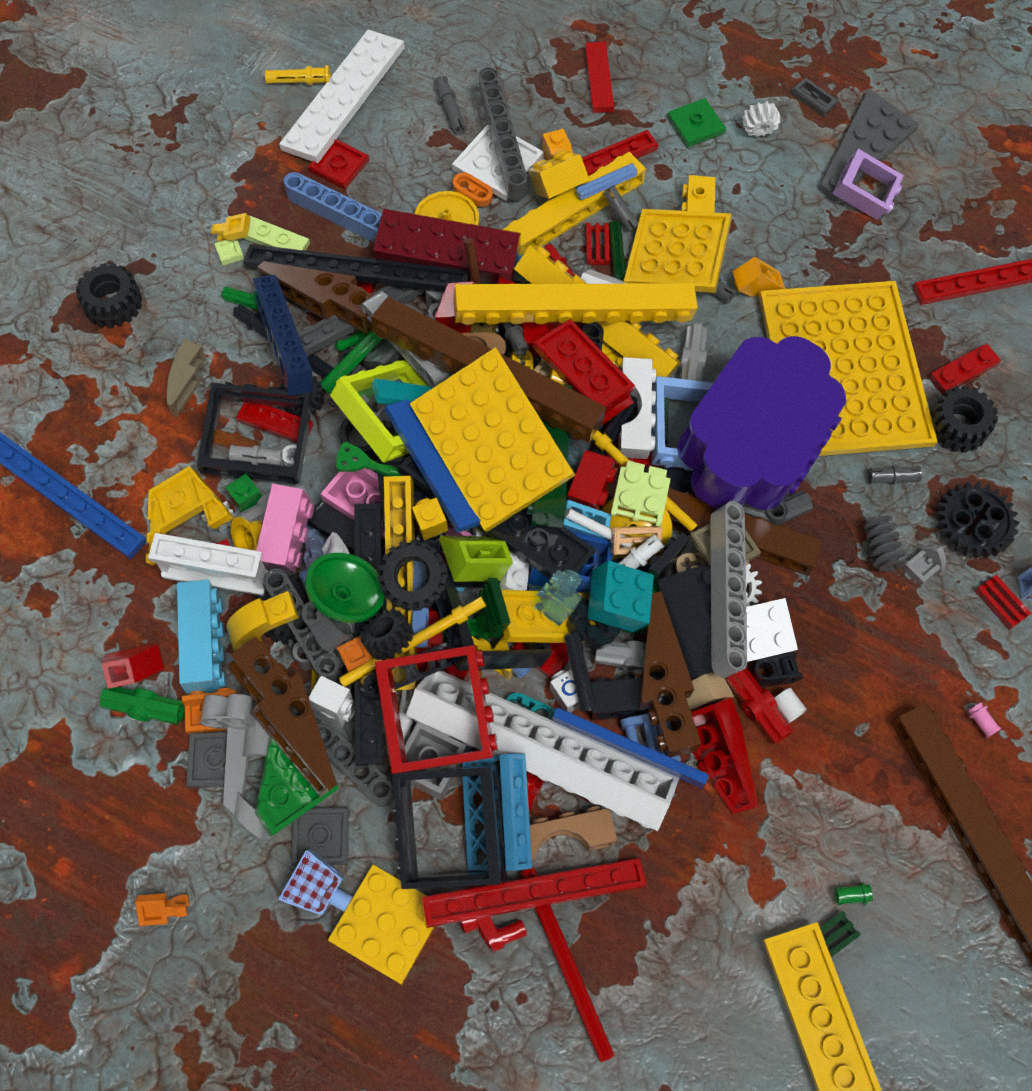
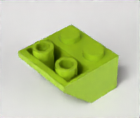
[439,536,513,582]

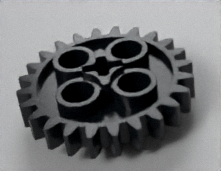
[935,481,1019,559]

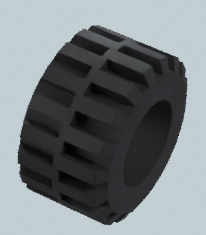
[76,263,142,328]
[930,386,998,453]
[378,540,448,611]

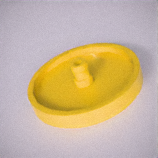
[415,191,479,225]

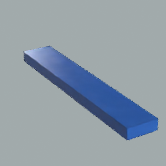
[384,400,481,533]
[553,708,709,789]

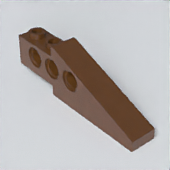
[257,262,374,334]
[639,591,701,758]
[224,636,337,797]

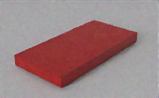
[532,319,635,409]

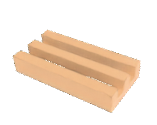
[610,526,662,554]

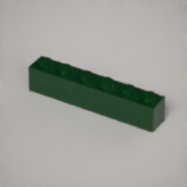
[527,385,572,528]

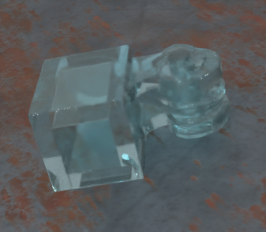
[534,569,582,626]

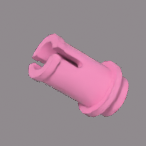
[968,703,1001,738]

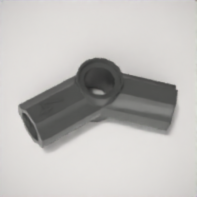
[742,490,813,525]

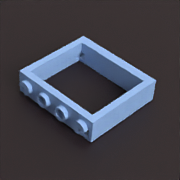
[651,376,713,470]

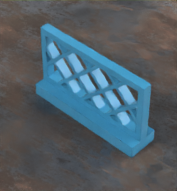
[462,754,532,871]

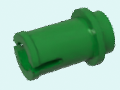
[835,882,873,906]

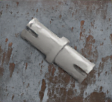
[229,445,283,466]

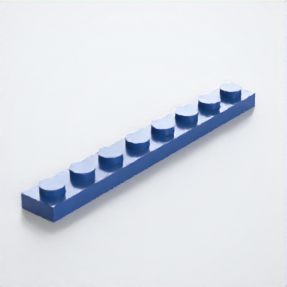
[0,432,146,560]

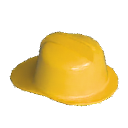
[230,516,263,551]

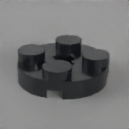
[568,599,620,650]

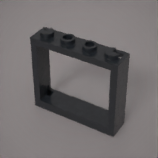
[197,381,313,484]
[436,566,552,671]
[390,764,508,889]

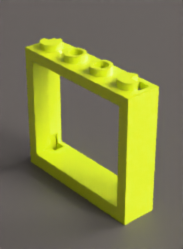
[330,360,431,463]

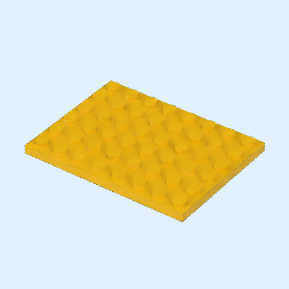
[759,281,937,456]

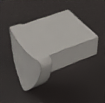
[903,545,946,586]

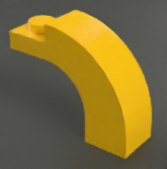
[226,591,299,652]

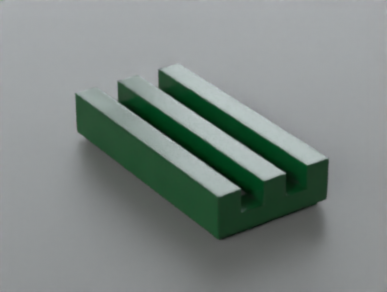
[478,578,511,638]
[820,911,861,957]

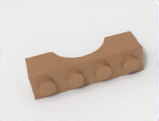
[530,806,617,864]

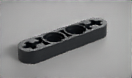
[359,642,455,698]

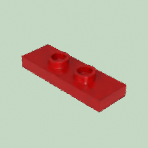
[236,402,314,443]

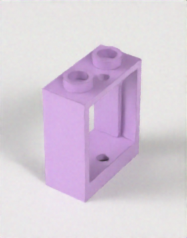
[832,149,904,220]

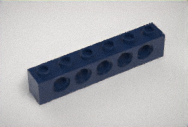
[252,275,313,396]

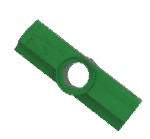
[99,686,185,725]

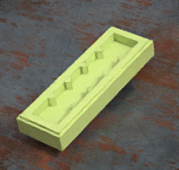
[244,215,310,251]

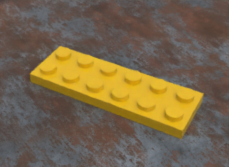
[762,922,882,1091]

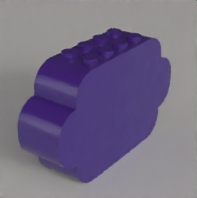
[677,336,846,510]

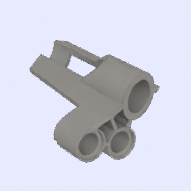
[201,694,274,841]

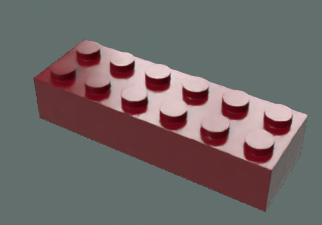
[373,209,521,284]

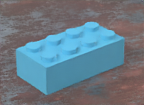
[177,579,227,695]

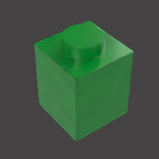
[225,474,262,513]

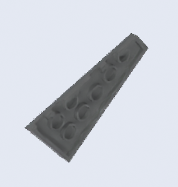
[819,89,919,202]

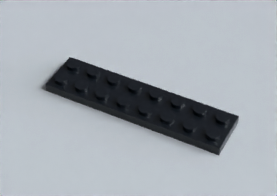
[398,455,596,590]

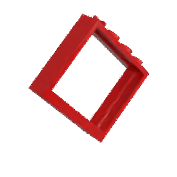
[375,645,498,774]

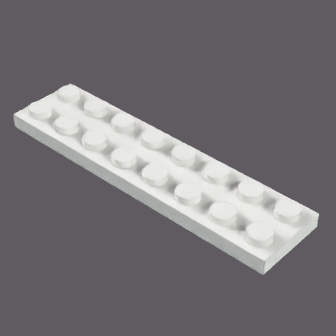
[279,30,405,163]

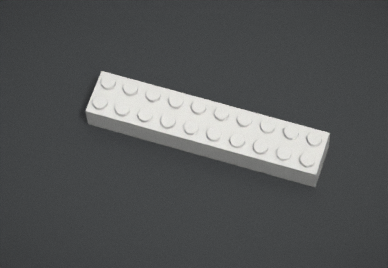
[406,671,679,831]

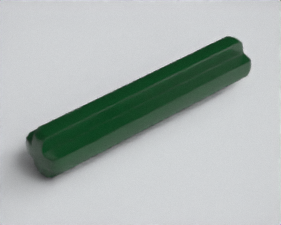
[609,220,626,280]

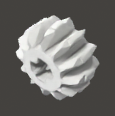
[742,101,780,138]

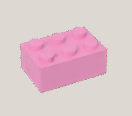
[256,484,314,574]

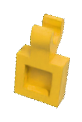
[210,213,251,242]

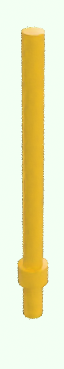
[592,431,698,532]
[339,597,486,687]

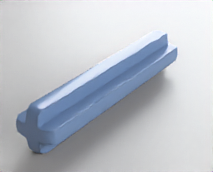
[576,164,637,200]

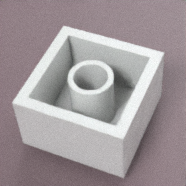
[747,598,798,661]

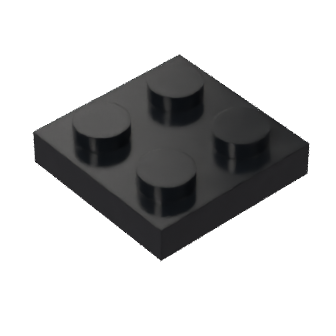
[646,532,690,584]

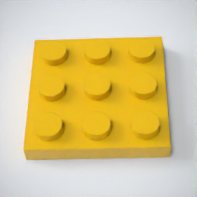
[328,865,435,985]

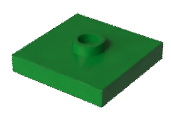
[667,98,726,148]

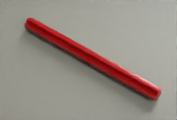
[521,867,614,1062]

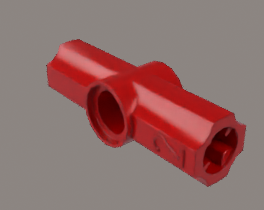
[726,668,793,745]

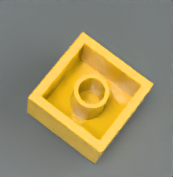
[527,150,589,199]

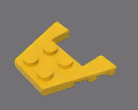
[146,466,233,566]

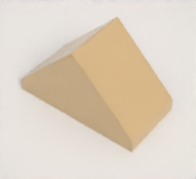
[686,673,734,712]

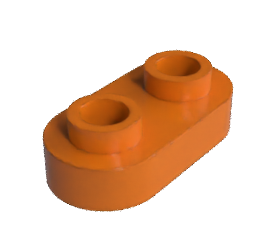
[453,172,493,207]

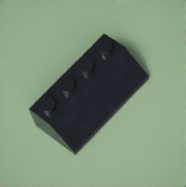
[655,565,714,680]

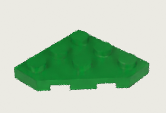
[255,737,339,837]

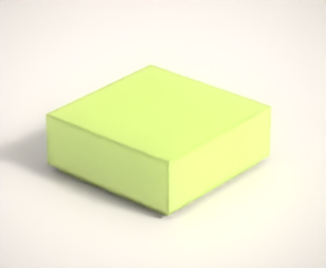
[214,239,244,266]

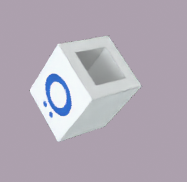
[549,669,580,713]

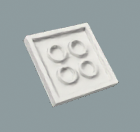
[452,125,544,201]

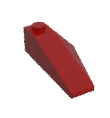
[674,698,758,814]

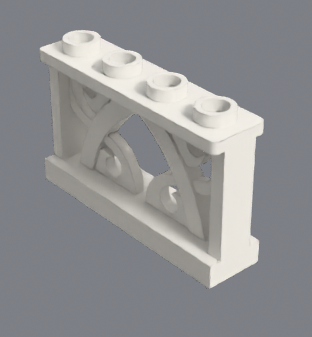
[148,533,268,596]

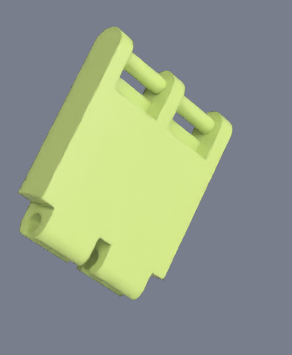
[610,461,670,527]

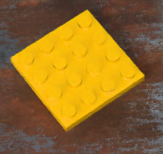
[624,209,732,293]

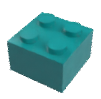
[587,560,654,632]

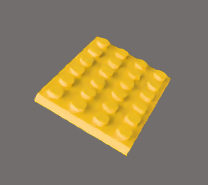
[410,347,576,532]

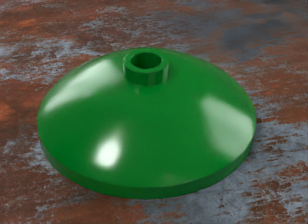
[305,553,385,623]

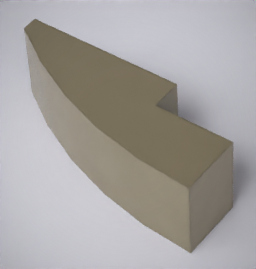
[167,339,206,418]

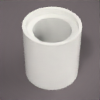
[775,688,807,723]

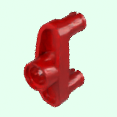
[459,871,527,953]

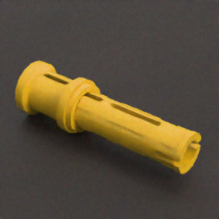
[265,65,331,86]

